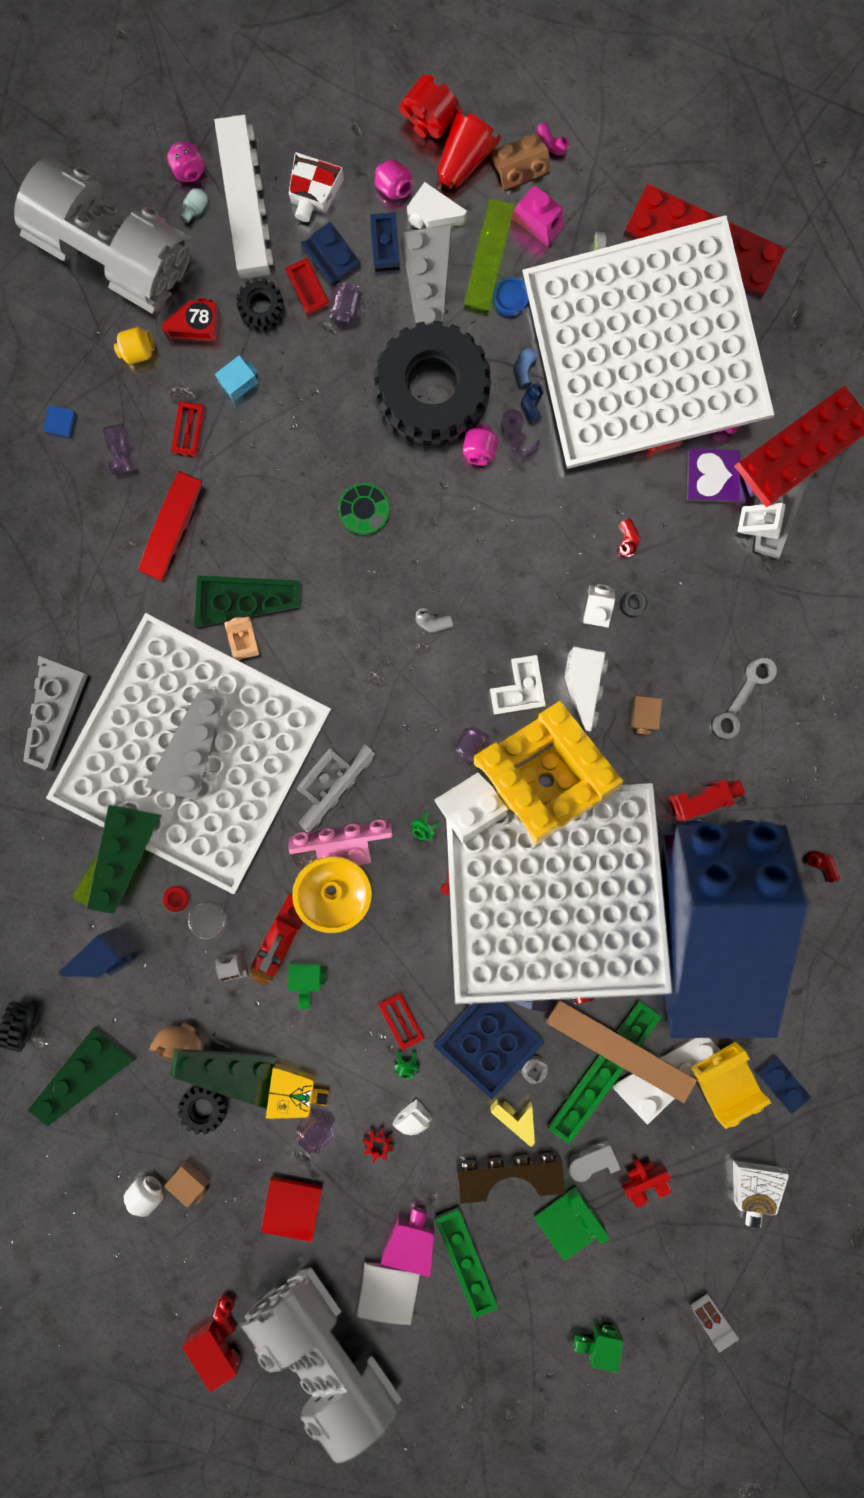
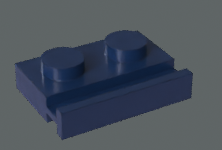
[301,221,361,287]

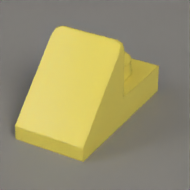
[490,1099,535,1147]

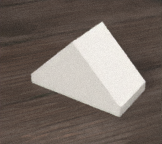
[738,503,786,539]

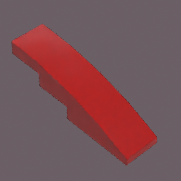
[138,471,203,580]

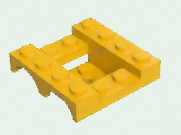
[474,701,623,846]

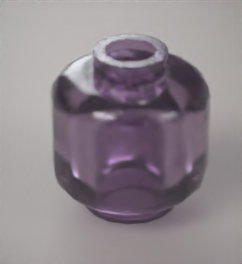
[328,282,364,323]
[454,726,492,766]
[295,1114,334,1154]

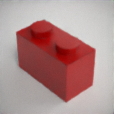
[182,1321,240,1392]

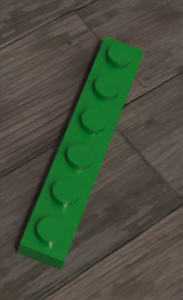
[548,1000,662,1145]

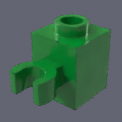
[288,961,327,1009]
[573,1325,624,1373]

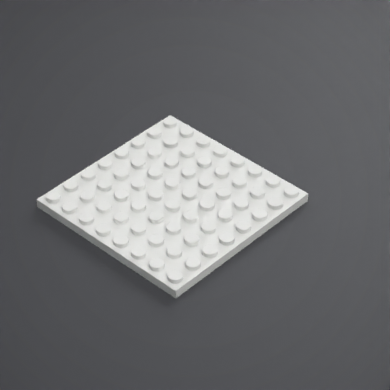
[522,215,774,469]
[46,613,331,894]
[446,783,672,1004]

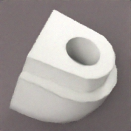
[393,1099,432,1136]

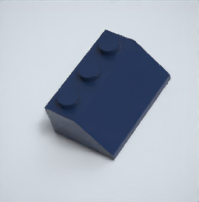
[58,928,137,978]

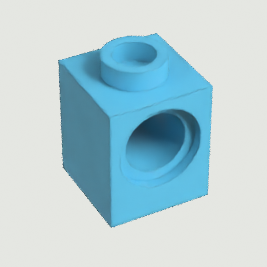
[215,355,258,401]

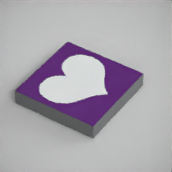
[686,448,741,503]

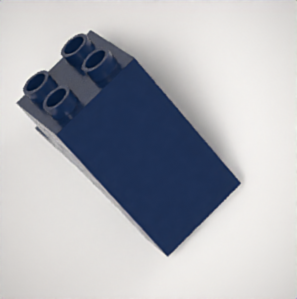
[663,820,808,1038]

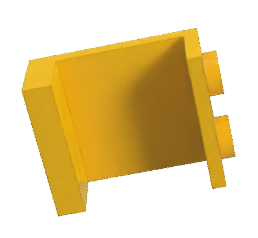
[690,1042,771,1129]

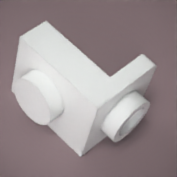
[583,584,615,627]

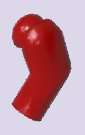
[619,518,641,557]
[213,1296,237,1337]

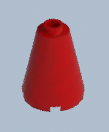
[436,109,501,189]

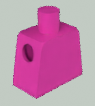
[511,185,564,247]
[381,1207,434,1277]

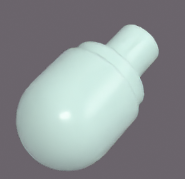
[180,189,208,223]

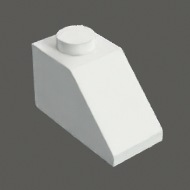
[407,182,467,229]

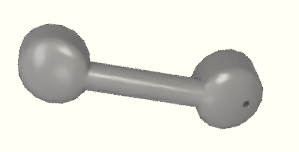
[712,658,777,739]

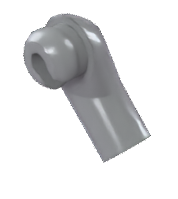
[416,608,453,633]

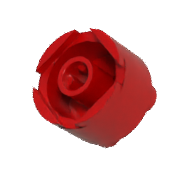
[398,74,460,138]

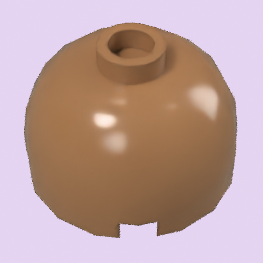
[149,1023,204,1062]

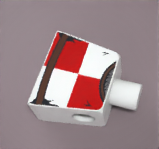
[289,153,344,222]

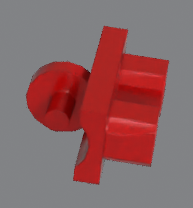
[621,1159,672,1208]

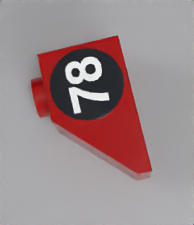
[162,298,219,341]

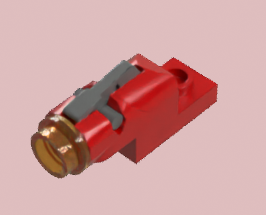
[249,893,304,986]

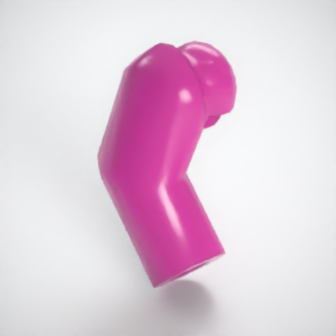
[536,123,569,155]

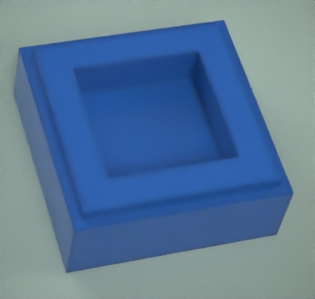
[43,405,76,437]

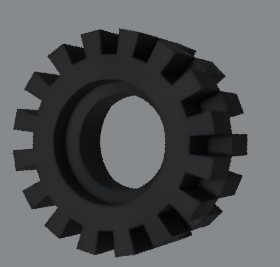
[236,278,285,330]
[0,1001,35,1052]
[177,1086,227,1135]

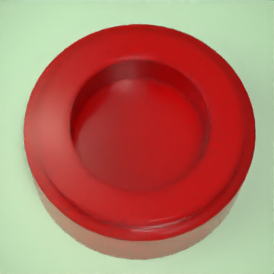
[163,886,190,912]

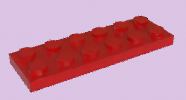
[624,183,786,297]
[734,385,864,508]

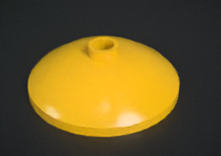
[293,856,372,933]

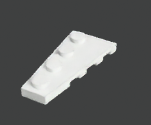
[612,1038,720,1125]

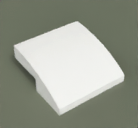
[355,1262,420,1325]

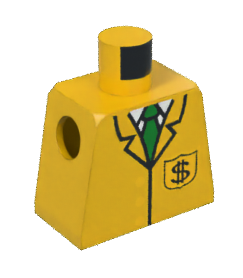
[266,1063,329,1119]

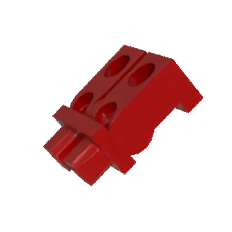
[666,779,745,821]

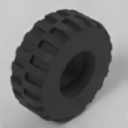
[374,321,491,445]

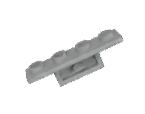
[296,744,375,833]

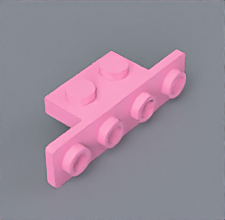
[289,819,393,865]

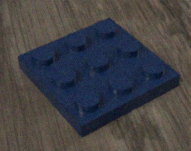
[434,1002,545,1100]

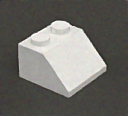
[434,773,508,844]

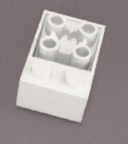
[564,647,608,733]

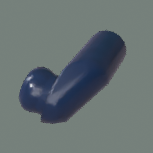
[521,383,544,423]

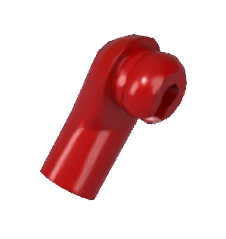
[807,851,841,883]

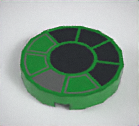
[338,483,390,536]

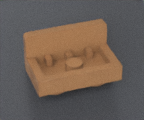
[490,133,551,189]

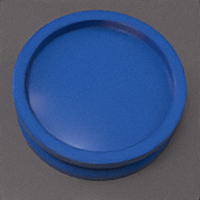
[493,277,529,316]

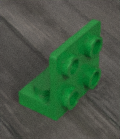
[534,1187,610,1261]

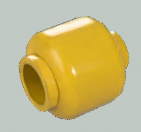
[114,326,155,365]

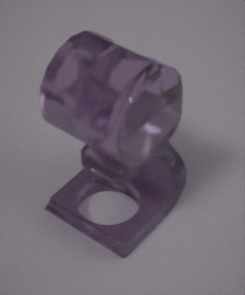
[501,409,540,461]
[103,423,136,475]

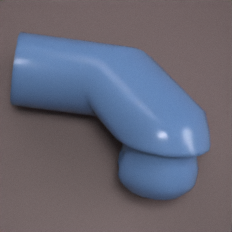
[514,348,538,387]

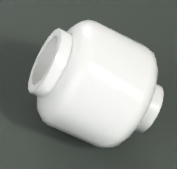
[124,1176,164,1217]

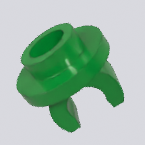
[411,812,440,841]
[394,1052,420,1079]

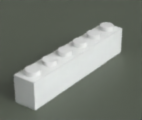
[214,115,274,279]

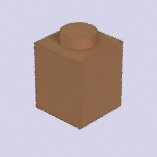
[630,696,662,735]
[164,1160,209,1208]

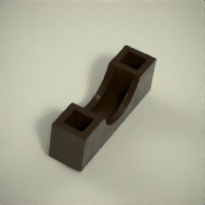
[457,1153,565,1204]

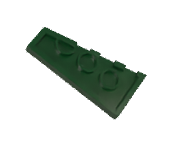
[194,575,301,628]
[87,804,162,914]
[28,1027,135,1127]
[170,1049,276,1109]

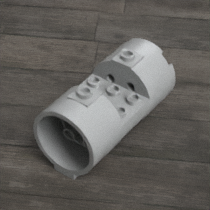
[14,155,192,314]
[240,1268,402,1463]

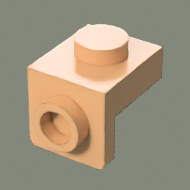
[224,617,259,660]

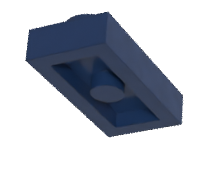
[370,212,400,269]
[756,1055,812,1114]

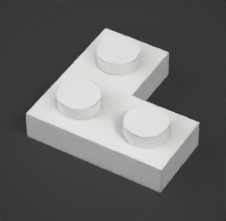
[490,655,545,715]

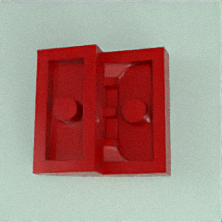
[261,1176,323,1242]

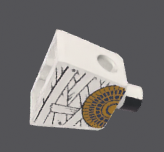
[733,1161,789,1228]

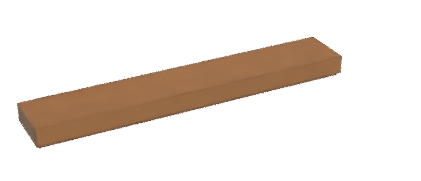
[546,1000,697,1103]

